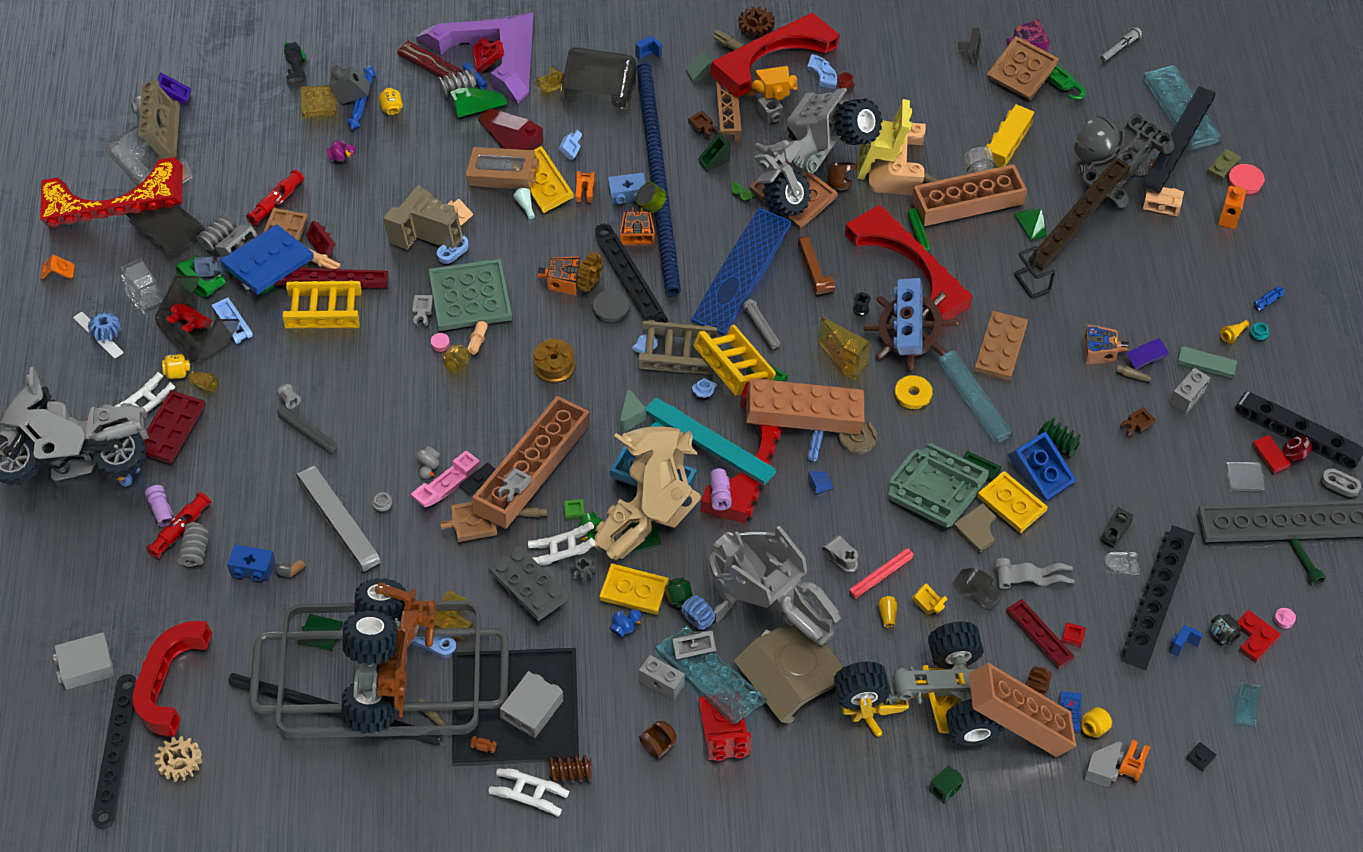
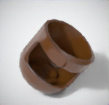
[827,162,857,190]
[638,721,677,759]

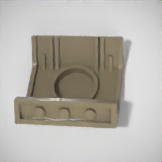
[734,623,844,724]

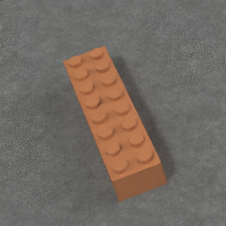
[472,396,590,529]

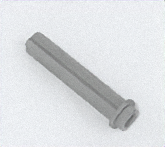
[743,299,780,349]

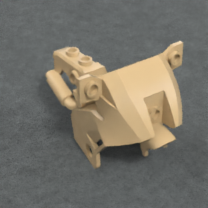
[594,427,701,561]

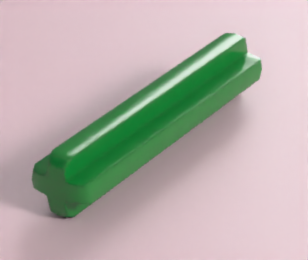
[908,208,930,252]

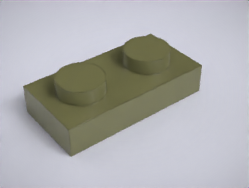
[1206,149,1241,182]

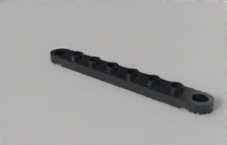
[595,223,668,323]
[92,674,136,829]

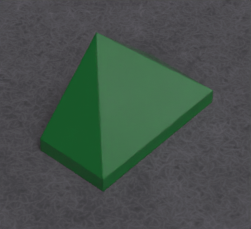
[1014,208,1047,241]

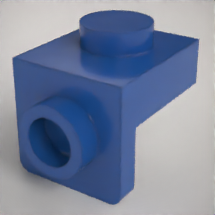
[635,35,662,60]
[1170,625,1203,656]

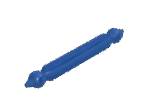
[347,65,377,130]

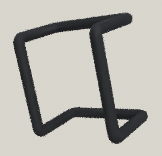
[1014,246,1055,298]

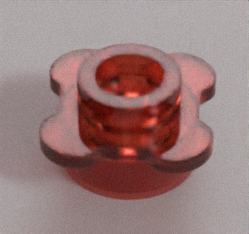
[837,72,855,88]

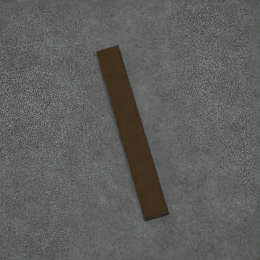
[1029,157,1131,270]

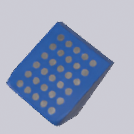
[808,471,833,494]

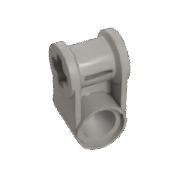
[822,535,859,573]

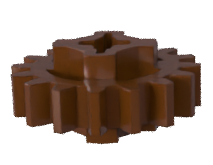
[738,6,775,38]

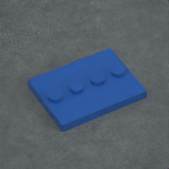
[221,224,314,295]

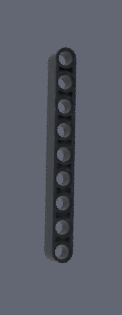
[1142,86,1216,194]

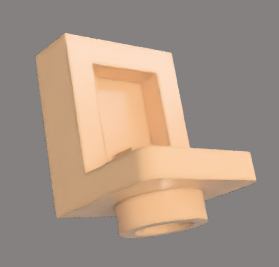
[448,199,473,226]

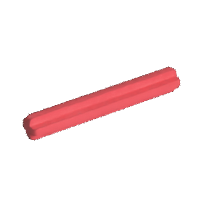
[849,548,914,598]

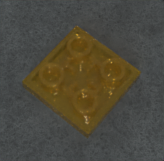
[301,85,337,117]

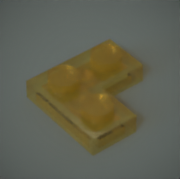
[434,590,473,642]

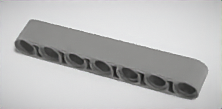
[296,465,381,572]

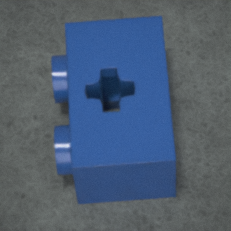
[227,544,276,582]

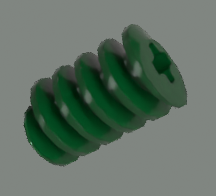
[1038,418,1081,457]

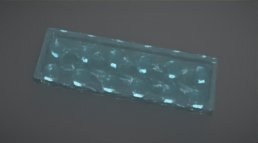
[1143,65,1223,150]

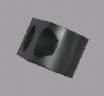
[1101,507,1134,547]

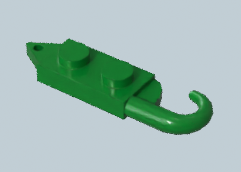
[1047,65,1086,100]

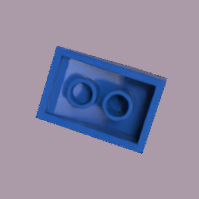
[1007,431,1077,501]

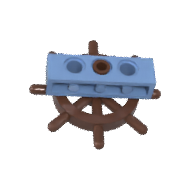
[863,278,959,370]

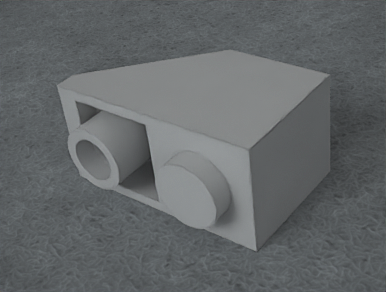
[1084,742,1124,788]

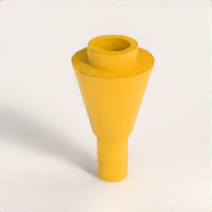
[1220,320,1250,344]

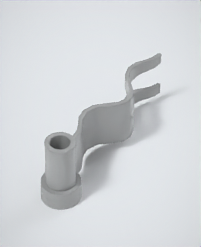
[994,558,1075,589]

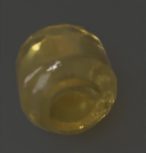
[443,344,471,372]

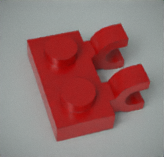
[166,303,213,332]

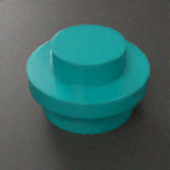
[1250,322,1269,340]

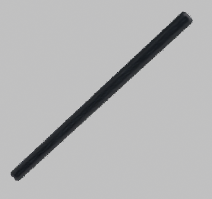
[228,673,443,745]

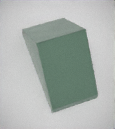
[686,52,717,82]
[620,390,646,432]

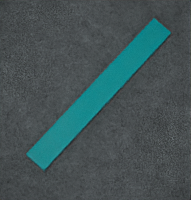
[646,397,776,485]

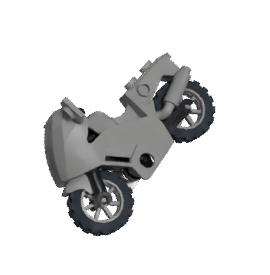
[0,367,149,486]

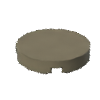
[838,422,877,454]

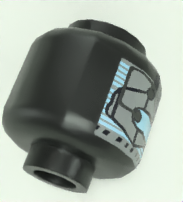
[1210,614,1241,644]

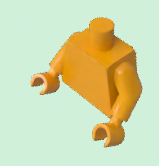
[746,66,798,100]

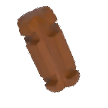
[470,736,497,753]

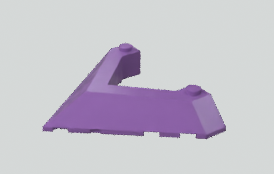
[416,12,534,103]

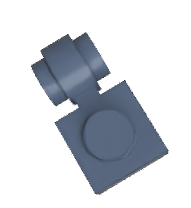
[194,256,229,277]

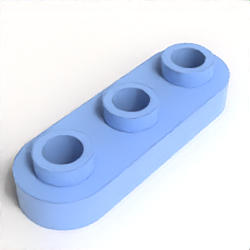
[412,626,457,658]

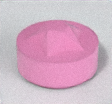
[1274,608,1296,629]

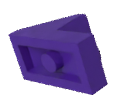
[157,72,191,105]

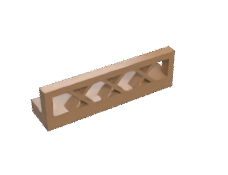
[716,81,742,143]

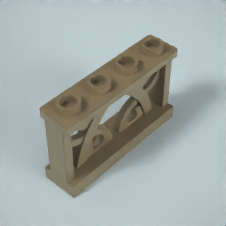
[138,79,180,160]

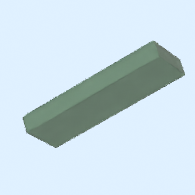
[1177,346,1237,379]

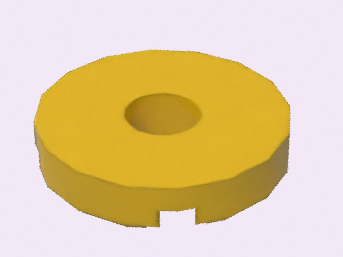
[895,375,932,410]

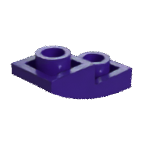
[1126,338,1169,370]

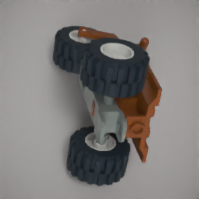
[341,578,436,734]

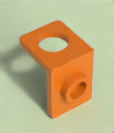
[40,254,75,279]

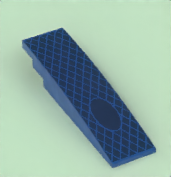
[691,208,791,335]

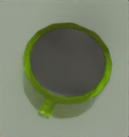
[636,182,666,213]

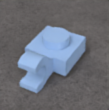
[558,129,582,160]

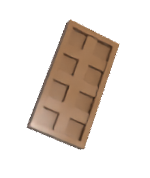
[263,208,309,241]
[974,310,1028,381]

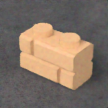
[1143,187,1184,217]

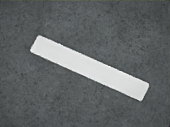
[73,312,124,358]

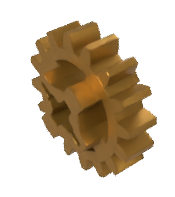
[577,252,603,292]

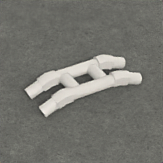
[114,372,176,413]
[528,522,596,565]
[489,768,569,817]

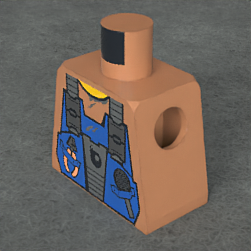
[1085,324,1129,364]

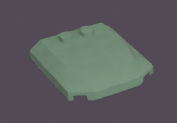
[888,443,989,528]

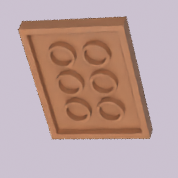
[749,160,838,230]

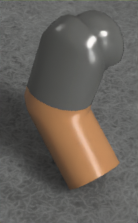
[274,559,306,578]

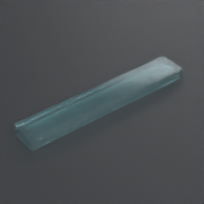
[938,350,1013,443]

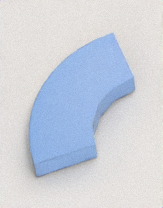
[807,54,837,90]

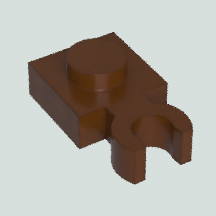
[688,111,718,139]
[1120,407,1156,437]

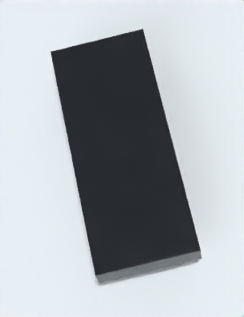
[459,462,496,496]

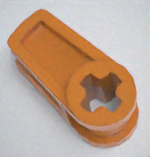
[575,171,595,203]
[1118,739,1151,782]

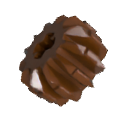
[1026,666,1052,697]

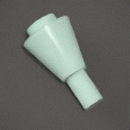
[513,188,535,219]

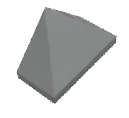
[672,630,716,659]

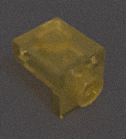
[534,66,564,92]

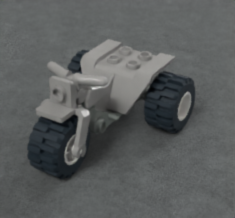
[755,88,883,216]

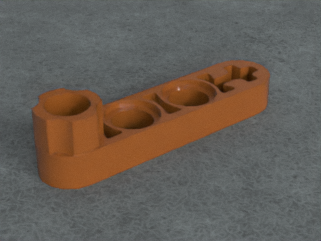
[798,236,835,295]

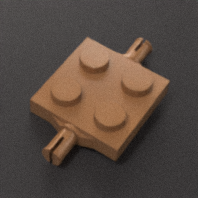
[440,502,497,542]

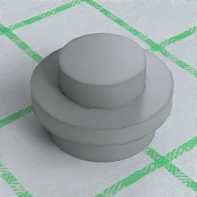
[372,492,392,511]

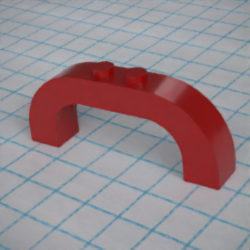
[133,621,213,737]

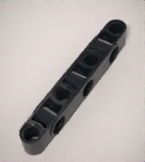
[1235,392,1363,469]

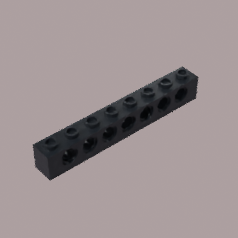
[1122,525,1195,670]

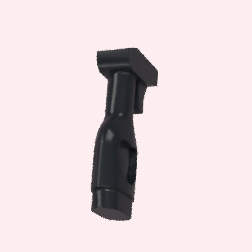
[284,42,306,84]

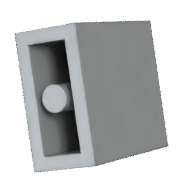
[53,632,115,690]
[500,671,563,738]

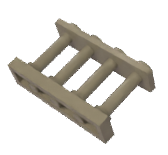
[638,320,717,376]

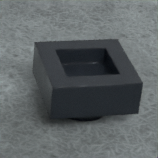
[1186,742,1217,772]

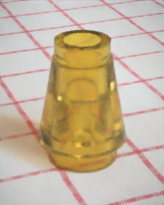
[189,371,218,391]

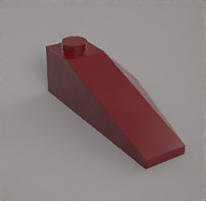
[478,109,543,150]

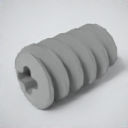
[438,69,477,98]
[196,214,236,253]
[177,522,210,567]

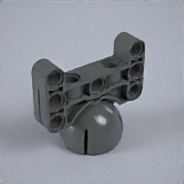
[1074,114,1174,208]

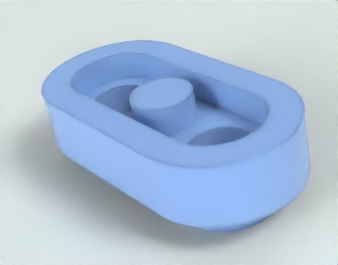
[437,236,469,264]

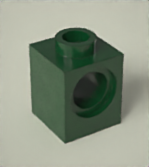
[929,765,964,804]

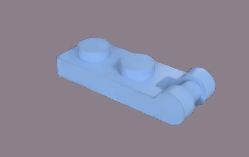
[212,298,253,345]

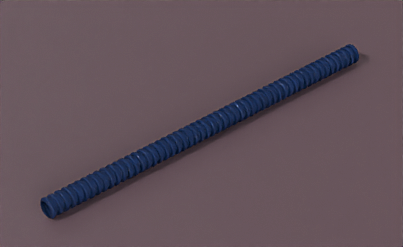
[636,62,681,296]

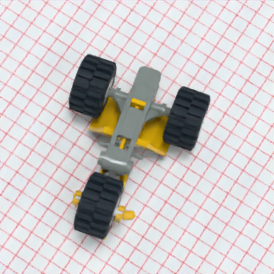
[834,621,1003,746]

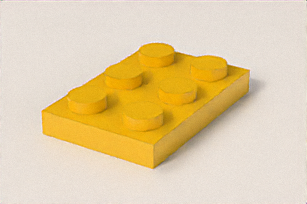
[977,471,1048,533]
[599,563,669,615]

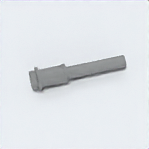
[1100,27,1142,62]

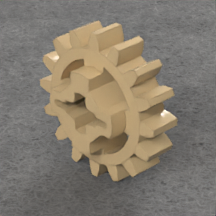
[155,736,202,782]

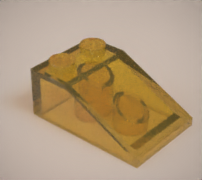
[819,317,871,380]

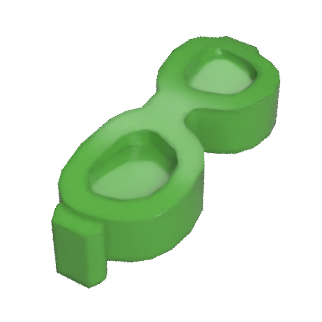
[732,182,756,200]

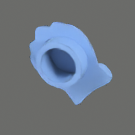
[632,334,658,353]
[692,378,718,398]

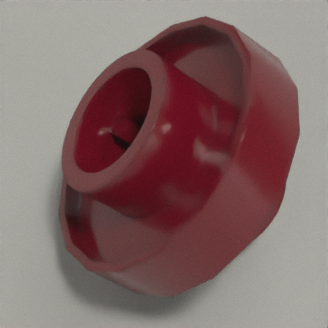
[1283,436,1312,461]

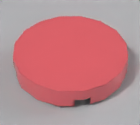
[1228,164,1265,194]

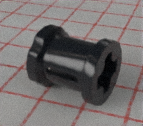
[853,292,871,317]

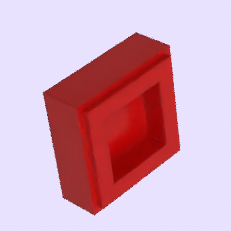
[1061,622,1086,648]

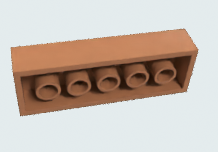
[912,164,1027,226]
[746,378,864,434]
[969,663,1076,757]

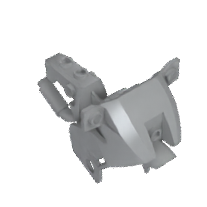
[710,526,841,646]

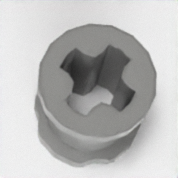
[277,384,301,409]

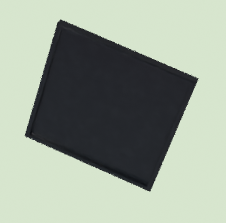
[452,648,579,766]

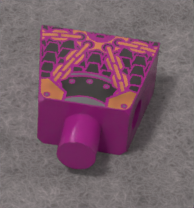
[1006,19,1050,52]

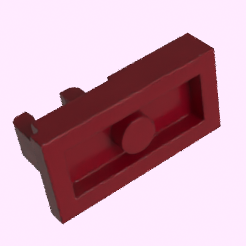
[306,221,336,258]

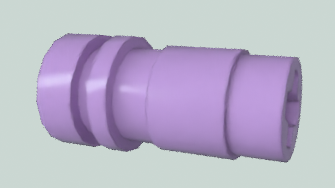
[711,468,732,511]
[145,485,173,527]

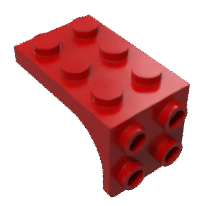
[698,692,751,761]

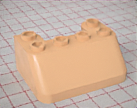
[868,123,926,195]

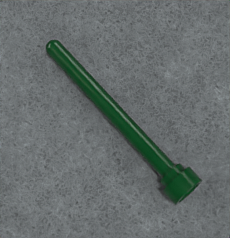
[1288,539,1326,586]

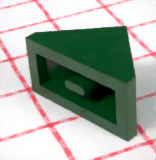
[698,132,731,171]

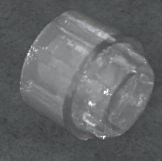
[962,147,996,174]

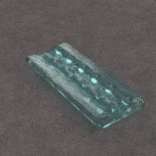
[655,625,767,724]

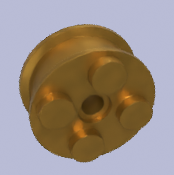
[533,338,575,383]

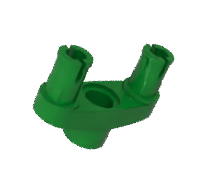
[175,255,226,297]

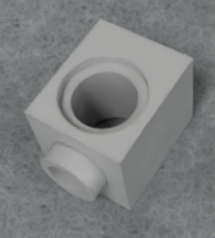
[758,97,783,125]

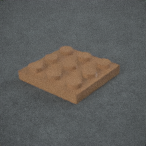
[987,36,1059,100]

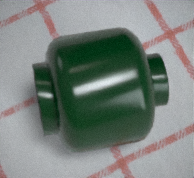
[665,577,693,608]

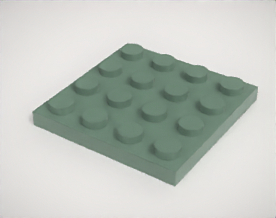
[429,259,512,331]

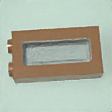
[465,147,539,190]

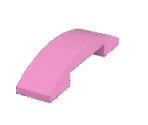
[411,450,480,507]

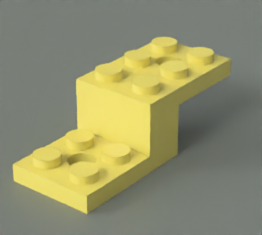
[857,99,912,180]

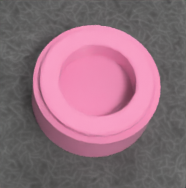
[431,333,450,352]

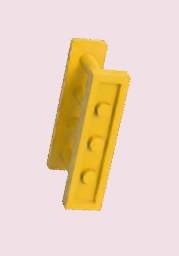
[283,281,362,328]
[693,325,776,396]

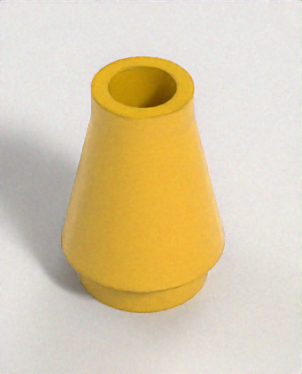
[878,596,898,628]

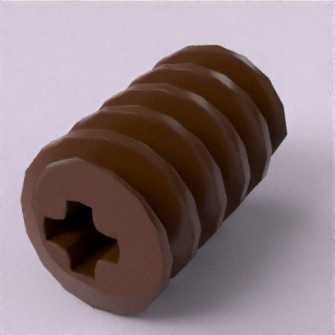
[549,755,592,783]

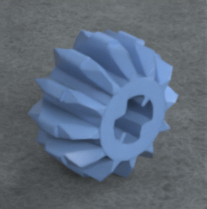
[88,311,121,343]
[681,595,715,630]

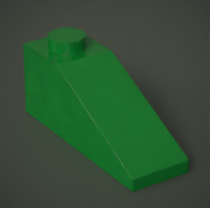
[450,87,507,118]

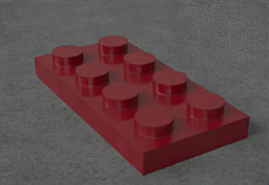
[144,390,206,464]

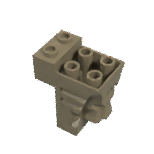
[383,185,463,250]

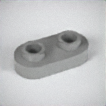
[1322,468,1361,497]

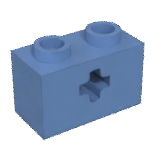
[608,173,646,205]

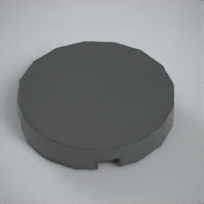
[593,290,630,323]

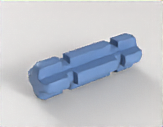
[807,430,823,462]

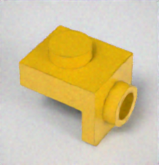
[911,583,948,615]

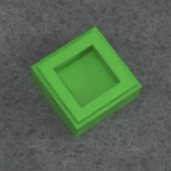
[564,499,585,521]

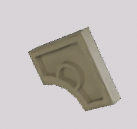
[953,503,996,553]

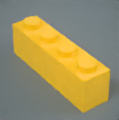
[984,104,1035,167]

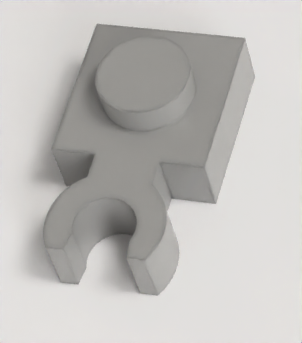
[412,295,434,327]
[498,468,531,502]

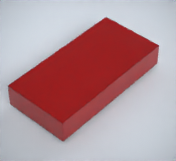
[1252,435,1291,474]

